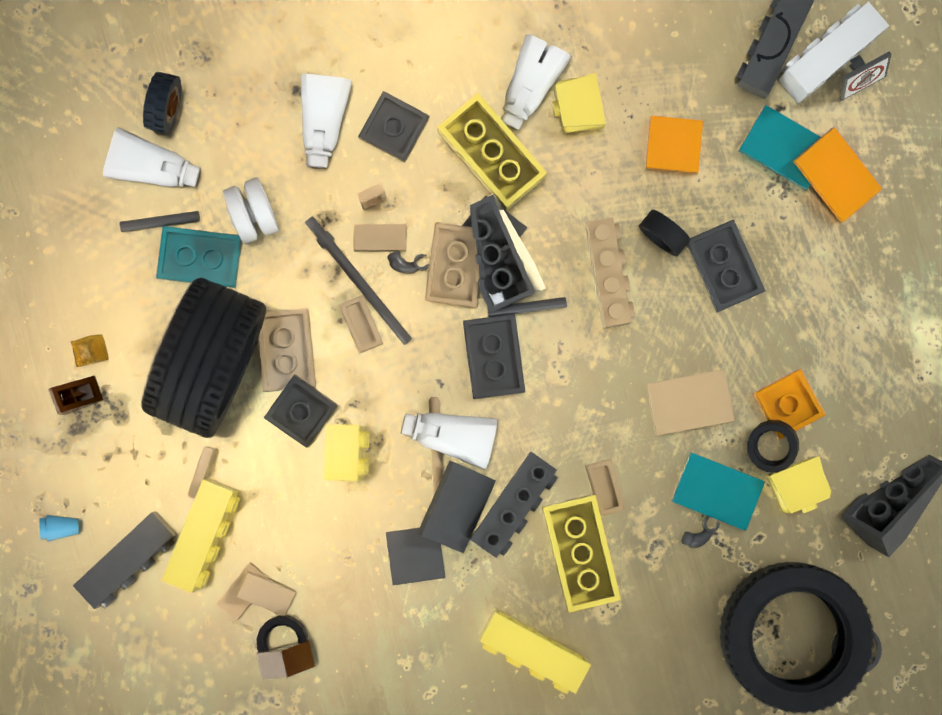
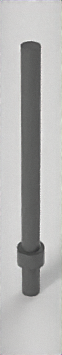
[305,216,412,345]

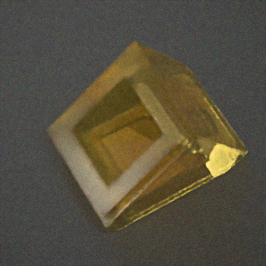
[71,334,108,367]

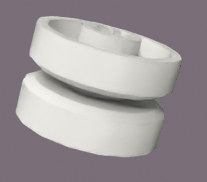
[223,177,279,245]

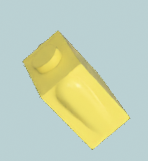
[552,72,606,133]
[766,456,831,514]

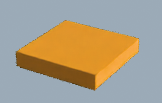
[645,115,703,174]
[753,369,826,440]

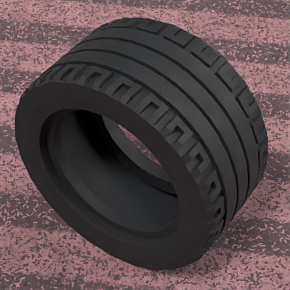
[141,277,266,438]
[720,562,874,714]

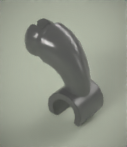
[388,251,429,273]
[681,516,720,548]

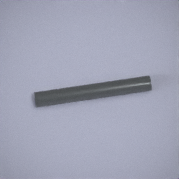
[119,211,200,232]
[487,297,567,317]

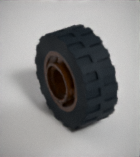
[143,71,181,133]

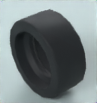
[639,209,691,257]
[747,420,799,472]
[256,615,308,652]

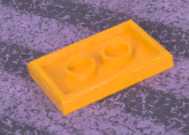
[793,127,882,222]

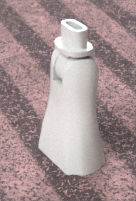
[501,34,572,130]
[301,74,352,168]
[103,127,201,187]
[400,413,497,469]

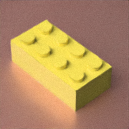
[437,93,547,211]
[324,424,370,481]
[161,479,241,593]
[542,494,621,613]
[479,608,591,694]

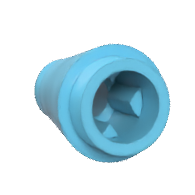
[39,515,79,541]

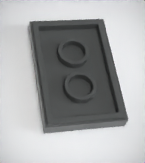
[686,219,766,313]
[463,314,526,399]
[417,460,496,553]

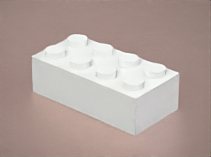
[778,2,889,104]

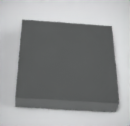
[358,91,429,163]
[264,374,338,448]
[386,527,446,585]

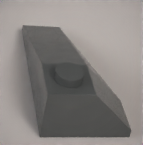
[470,194,546,313]
[841,455,942,557]

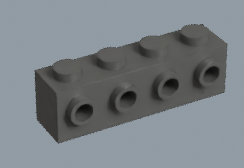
[470,452,558,558]

